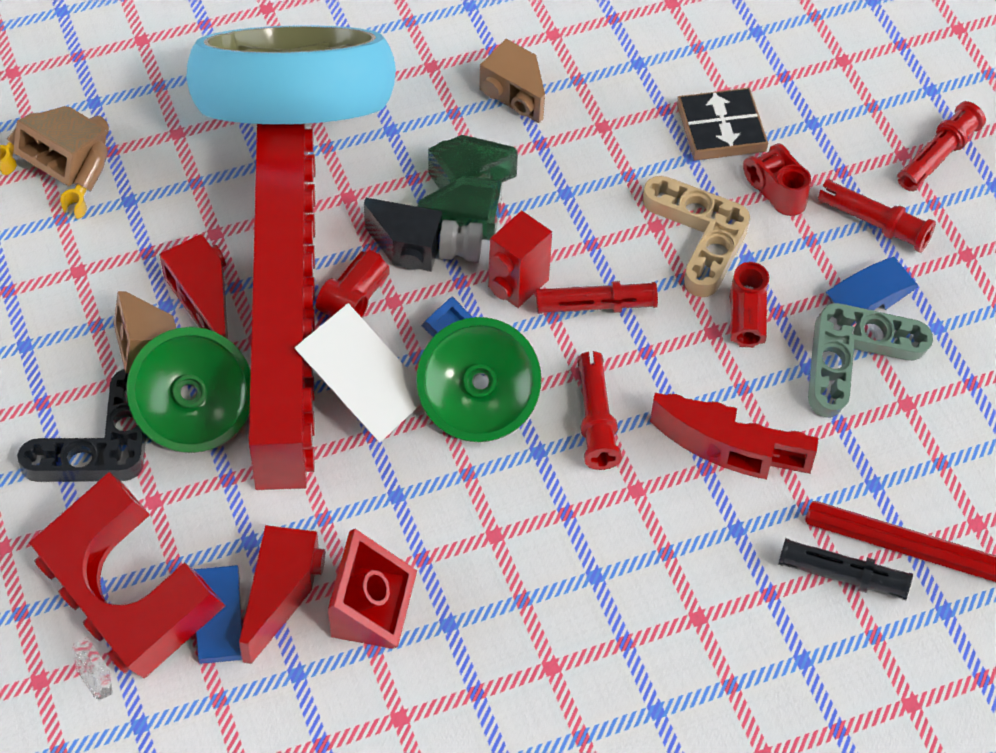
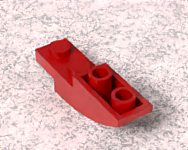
[650,392,819,480]

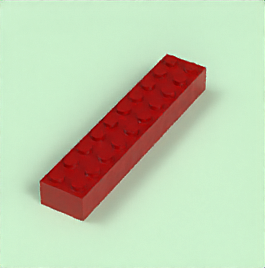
[249,124,316,490]

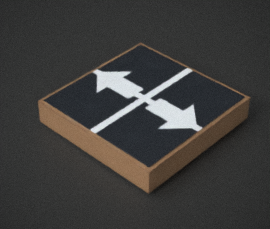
[677,87,768,161]

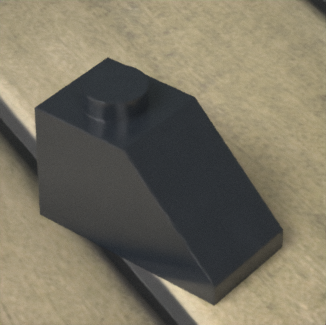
[364,197,442,272]

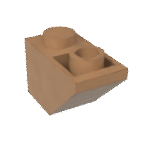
[479,39,545,123]

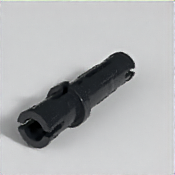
[778,538,914,601]

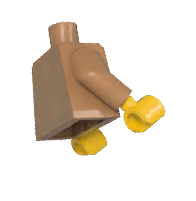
[0,106,109,219]

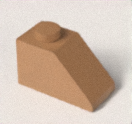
[113,291,176,373]

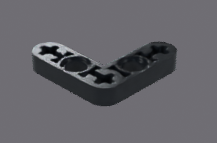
[17,369,146,482]

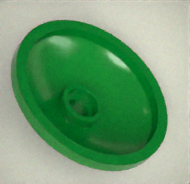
[417,317,542,442]
[127,327,251,453]

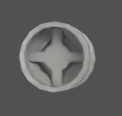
[439,220,483,263]

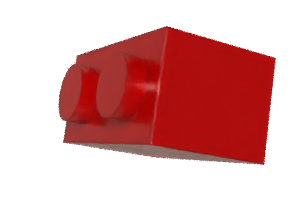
[488,210,553,308]

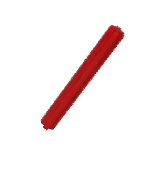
[806,500,996,582]

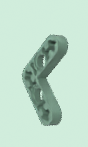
[808,303,933,418]

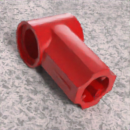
[315,249,390,318]
[729,262,770,348]

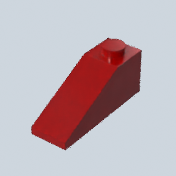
[159,233,228,339]
[239,525,325,664]

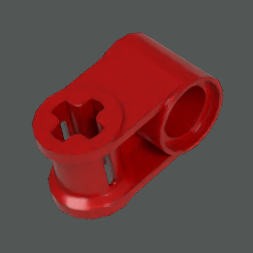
[743,143,811,216]

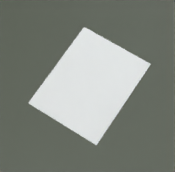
[295,303,421,443]

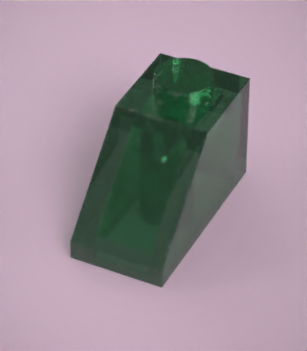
[428,135,518,204]
[417,176,502,241]

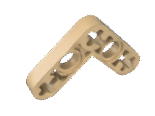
[643,176,750,297]

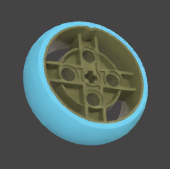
[186,25,396,124]

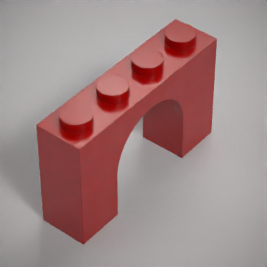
[29,472,226,679]

